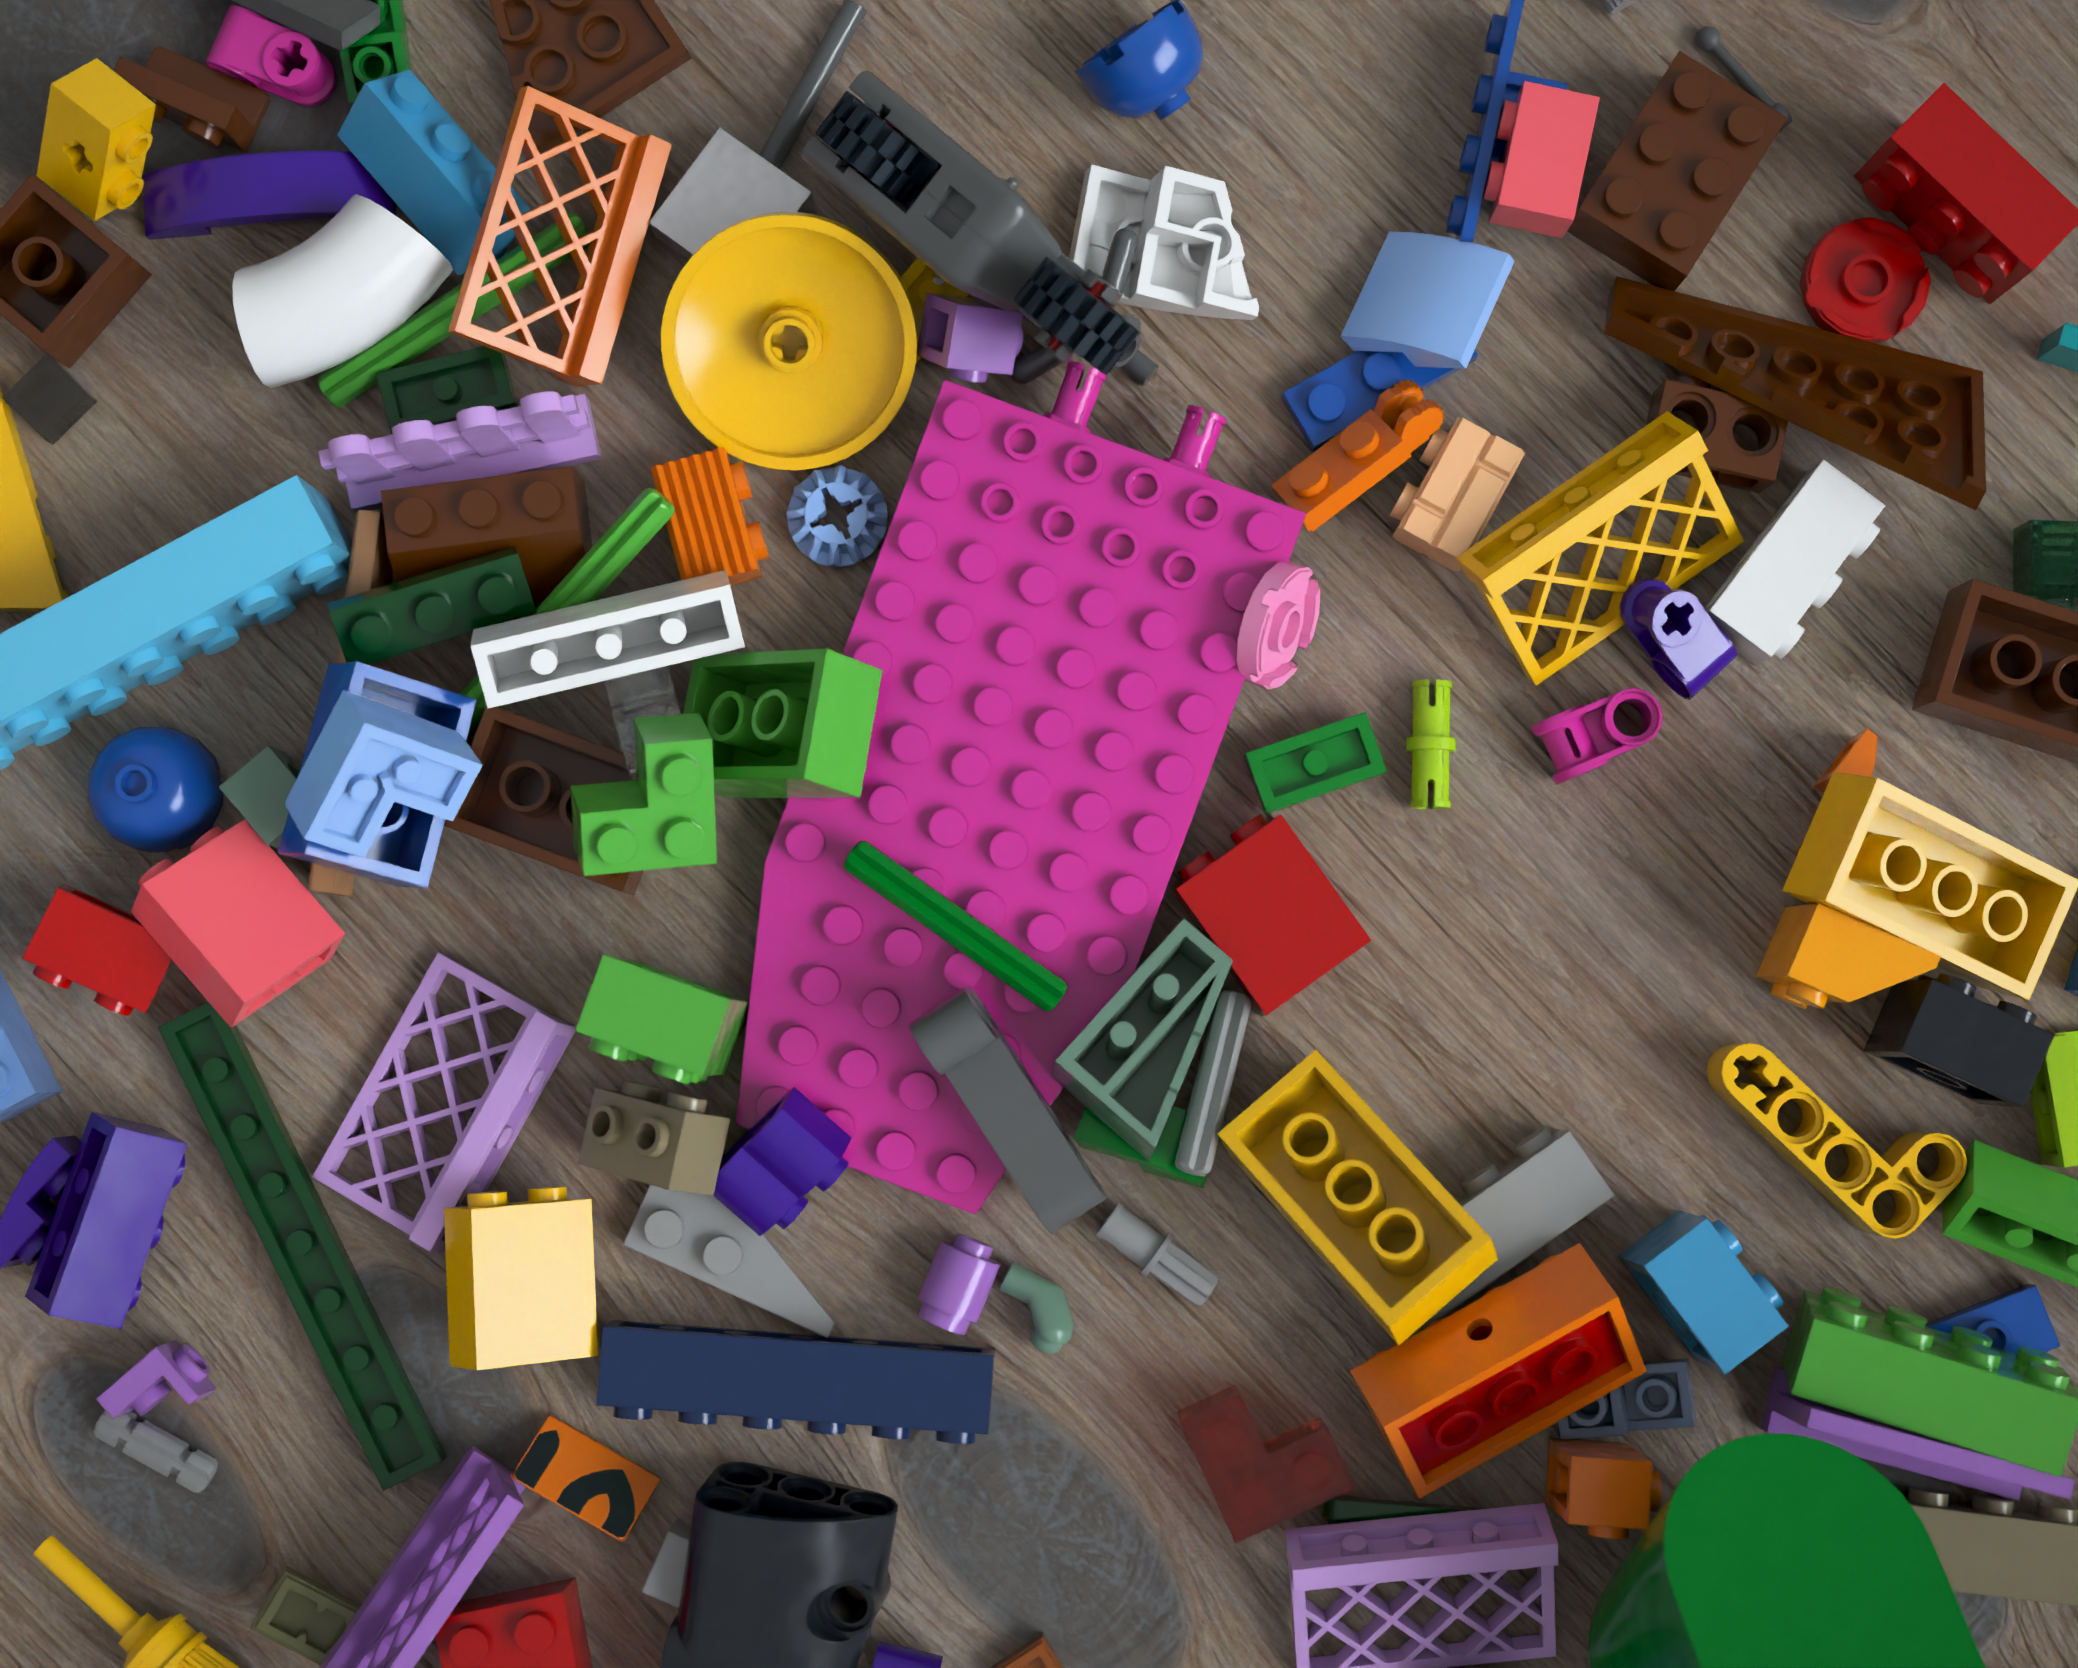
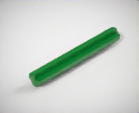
[843,841,1067,1012]

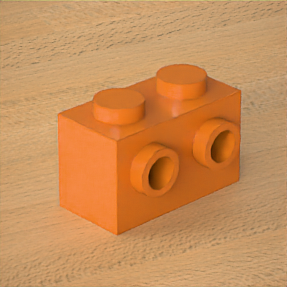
[1545,1437,1661,1539]

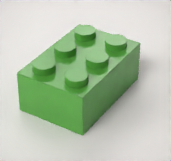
[683,648,882,798]
[575,954,749,1084]

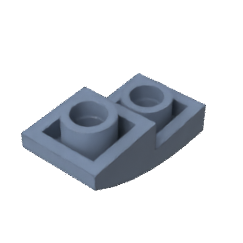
[1558,1358,1697,1439]

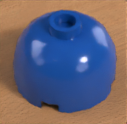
[1074,0,1203,120]
[87,727,223,853]

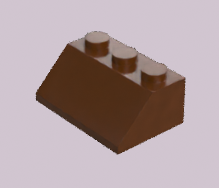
[381,466,599,609]

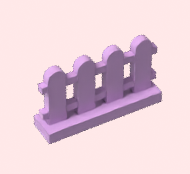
[318,391,602,513]

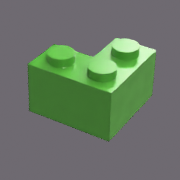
[570,713,717,876]

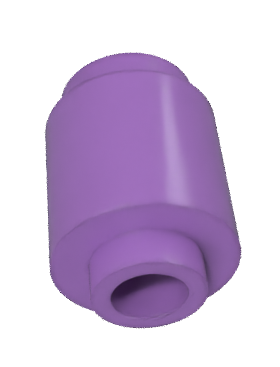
[918,1233,1000,1335]

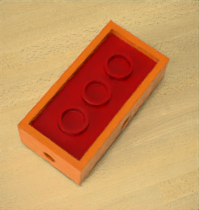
[1350,1243,1647,1499]

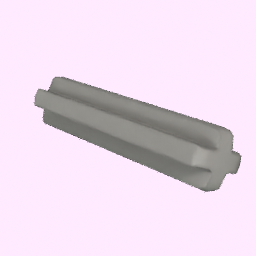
[1175,990,1252,1176]

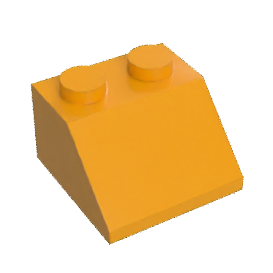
[1756,903,1941,1009]

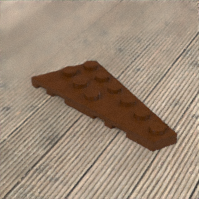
[489,0,691,153]
[1604,276,1986,511]

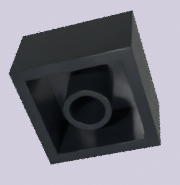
[1863,973,2055,1107]

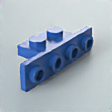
[1446,0,1568,242]

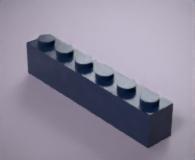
[597,1320,995,1444]

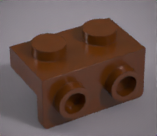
[113,46,270,153]

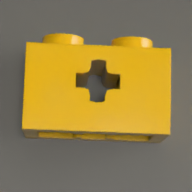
[36,58,156,222]

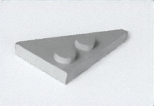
[623,1185,835,1338]

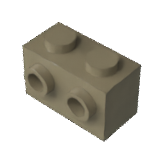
[578,1080,731,1195]

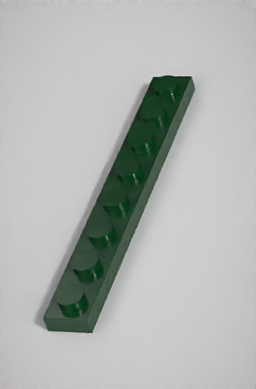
[158,1002,447,1491]

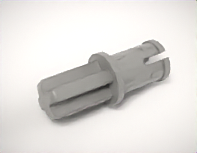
[1095,1203,1218,1307]

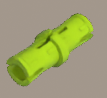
[1406,679,1456,810]

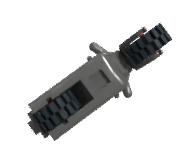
[801,70,1141,384]

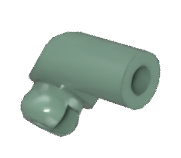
[999,1261,1074,1354]

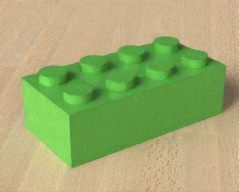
[1782,1287,2078,1477]

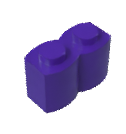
[713,1087,852,1236]

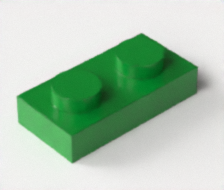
[1244,712,1387,815]

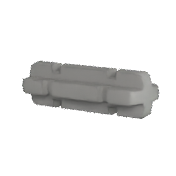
[93,1410,219,1493]

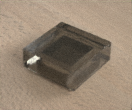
[2,353,97,445]

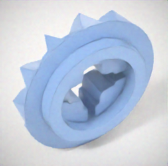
[786,465,888,567]

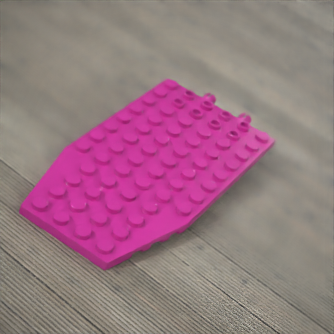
[736,361,1307,1215]

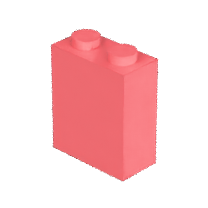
[130,819,345,1028]

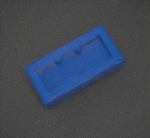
[1926,1284,2060,1354]

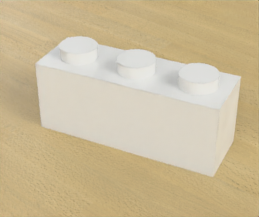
[1704,459,1886,665]

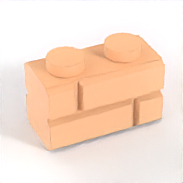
[1389,417,1525,572]

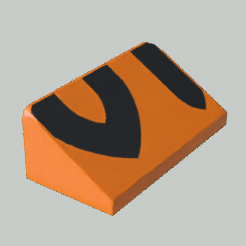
[511,1414,662,1542]

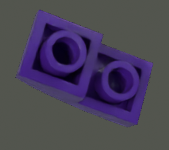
[0,1136,81,1269]

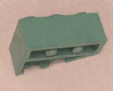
[1052,919,1233,1162]

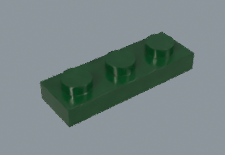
[327,546,537,664]

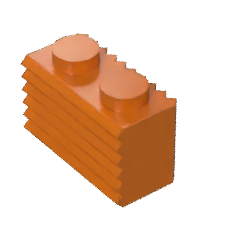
[651,447,770,586]

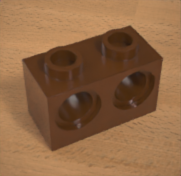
[1646,375,1788,493]

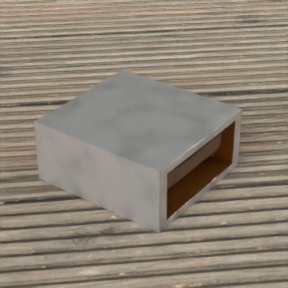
[649,128,816,260]

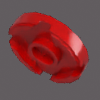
[1800,217,1931,343]

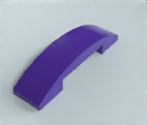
[142,151,397,240]

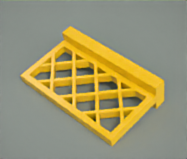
[1456,411,1744,686]

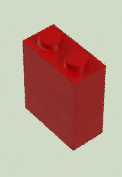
[1173,814,1372,1016]

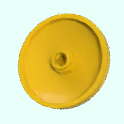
[661,211,917,470]

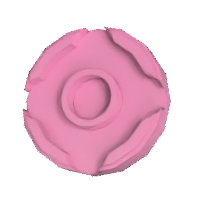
[1236,561,1321,690]

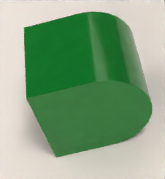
[1589,1433,1986,1668]

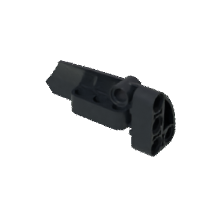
[660,1462,898,1668]

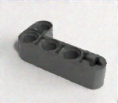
[909,985,1107,1234]

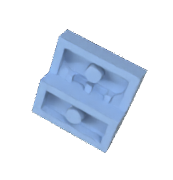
[1340,231,1515,369]

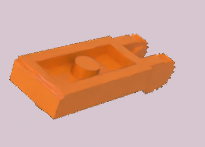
[1270,379,1445,532]

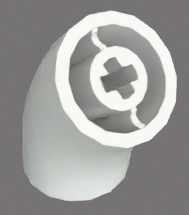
[232,194,453,388]

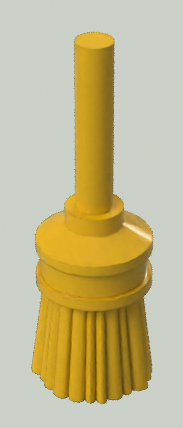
[33,1535,240,1668]

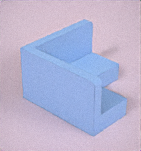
[285,690,483,858]

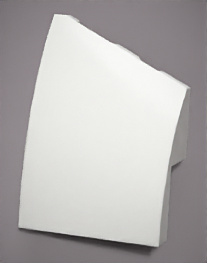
[1069,164,1259,320]

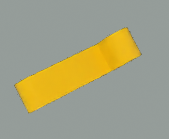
[1707,1043,1967,1239]

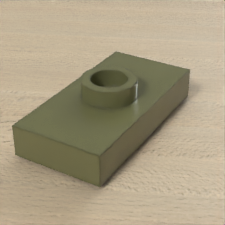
[251,1566,361,1665]

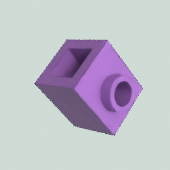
[917,293,1023,383]

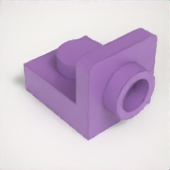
[96,1340,216,1419]

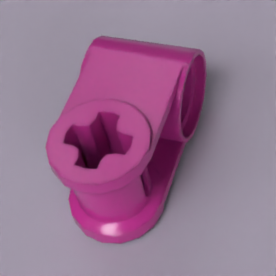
[205,5,337,107]
[1531,688,1663,785]

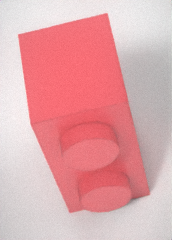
[1482,81,1600,238]

